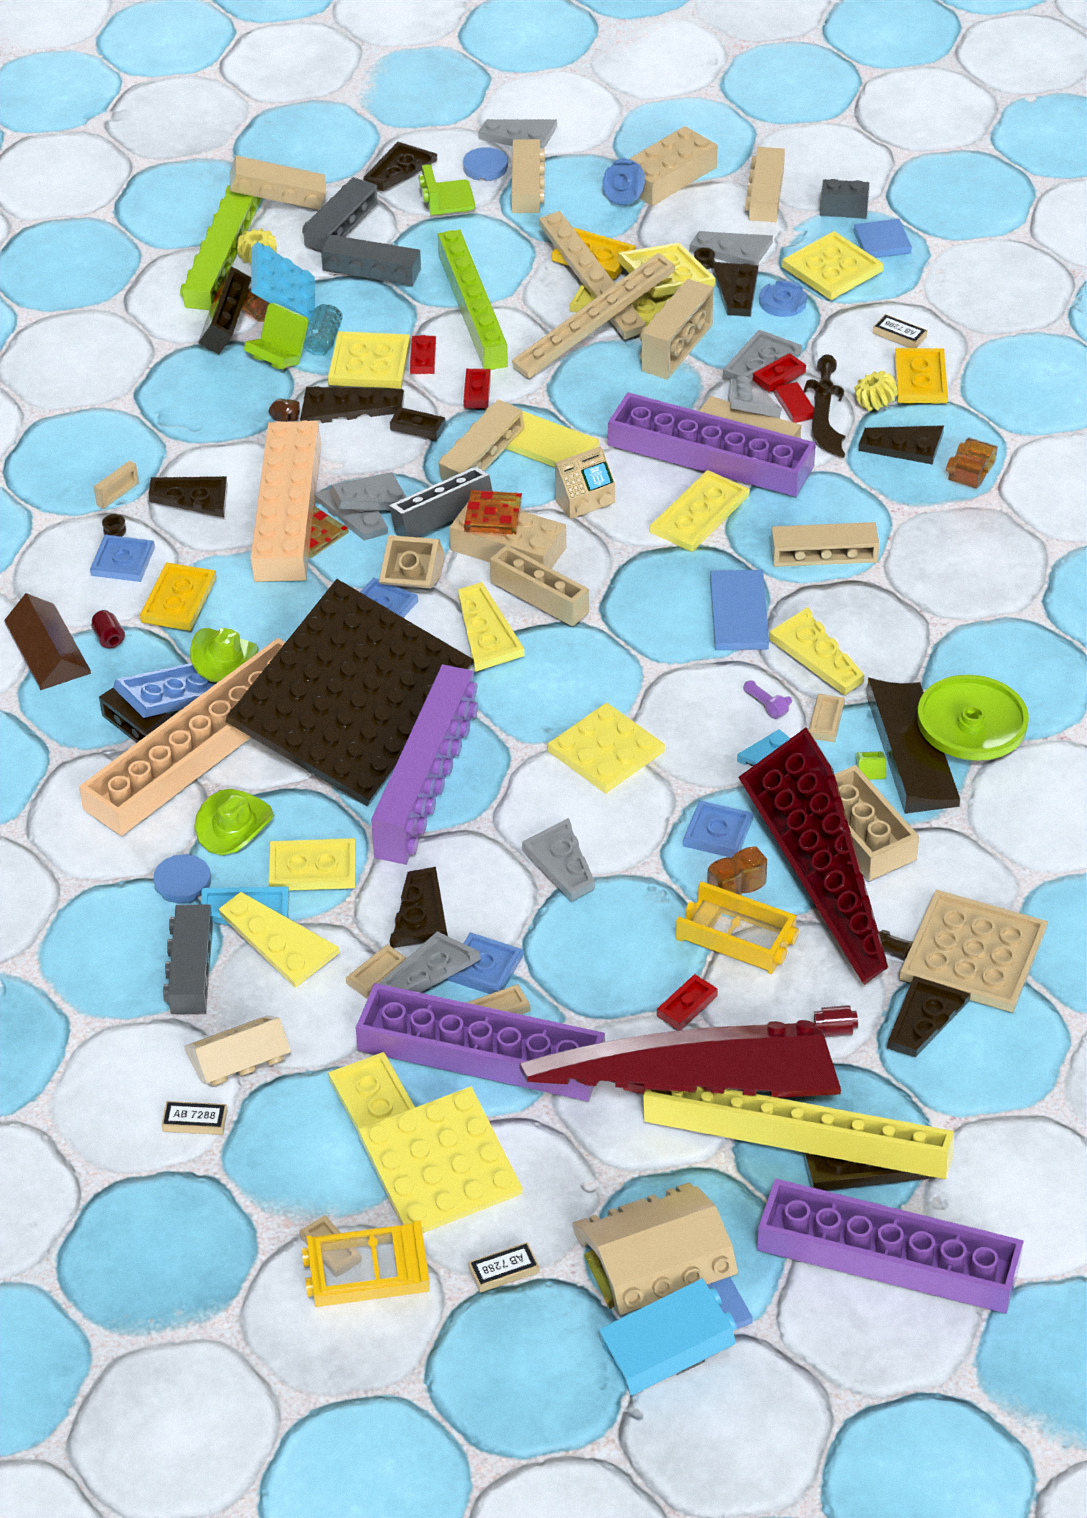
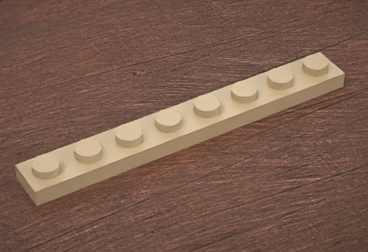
[539,211,646,340]
[512,253,675,379]

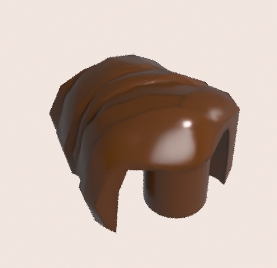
[268,398,300,422]

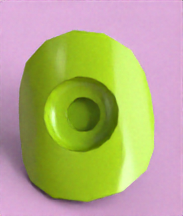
[190,628,259,682]
[194,789,275,856]

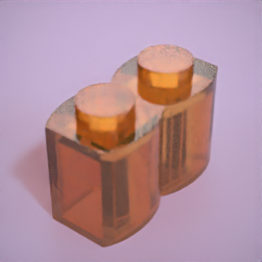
[946,437,998,489]
[707,846,768,895]

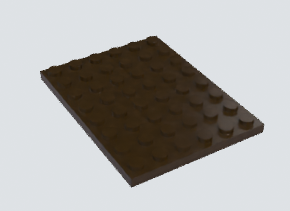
[225,579,473,807]

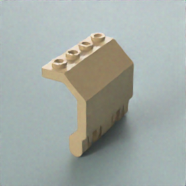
[572,1182,738,1315]

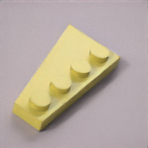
[458,582,525,672]
[769,607,864,695]
[219,892,340,988]

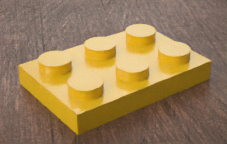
[551,227,636,279]
[894,348,948,404]
[140,562,216,631]

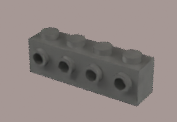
[302,177,378,251]
[321,235,421,286]
[389,466,494,537]
[163,904,213,1014]

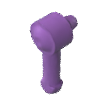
[743,680,792,719]

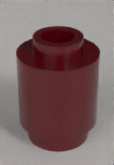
[91,610,125,648]
[814,1005,858,1037]

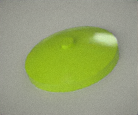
[917,675,1029,761]

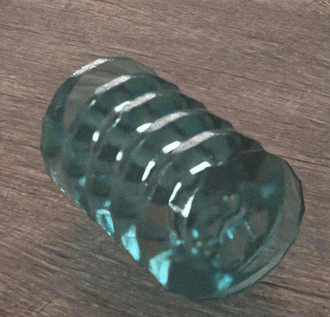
[304,304,343,356]

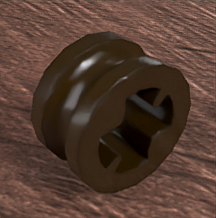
[694,247,715,270]
[102,514,126,537]

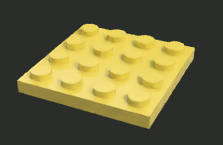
[358,1086,523,1233]

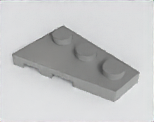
[478,119,558,149]
[689,231,773,265]
[723,330,802,380]
[729,376,782,418]
[330,472,406,510]
[314,488,388,541]
[522,818,595,901]
[378,931,481,993]

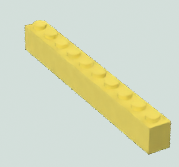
[643,1087,954,1179]

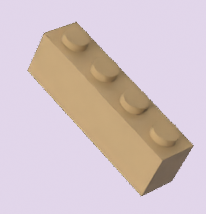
[512,139,545,213]
[745,147,785,222]
[230,155,326,210]
[699,396,801,438]
[438,399,525,481]
[771,522,879,567]
[490,545,589,626]

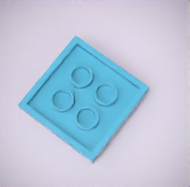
[251,241,315,327]

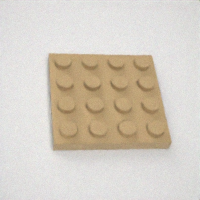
[900,889,1048,1013]

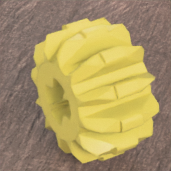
[237,228,277,263]
[854,370,898,411]

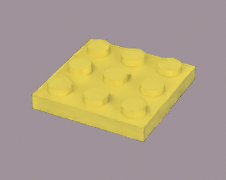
[782,231,883,300]
[618,243,716,298]
[328,331,411,389]
[548,702,665,794]

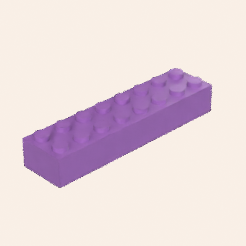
[608,392,816,497]
[371,665,478,865]
[356,983,605,1102]
[757,1178,1024,1314]

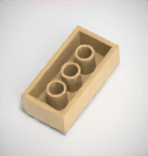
[629,126,718,206]
[640,279,714,380]
[450,496,567,569]
[835,765,919,881]

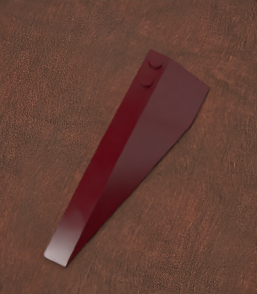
[519,1020,841,1097]

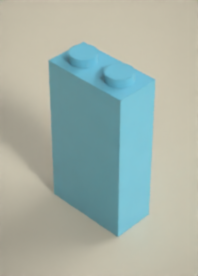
[598,1278,737,1396]

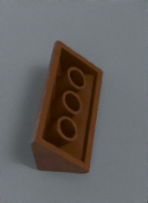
[4,593,91,691]

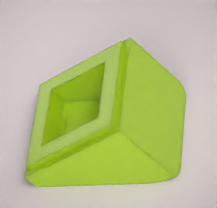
[856,751,886,780]

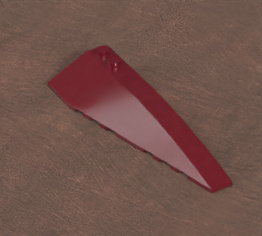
[738,727,889,985]

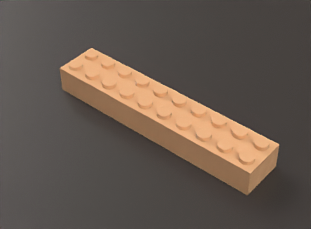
[79,638,286,836]

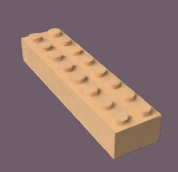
[251,421,321,582]

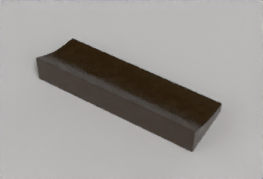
[867,677,960,814]

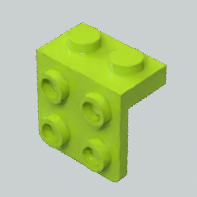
[419,164,475,215]
[244,303,309,369]

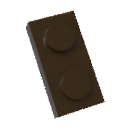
[390,407,446,440]

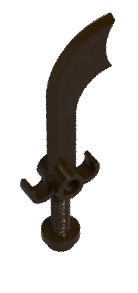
[803,354,846,458]

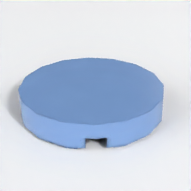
[463,147,508,181]
[602,158,645,206]
[759,280,807,317]
[154,854,211,903]

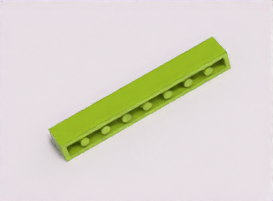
[180,185,262,311]
[438,229,508,370]

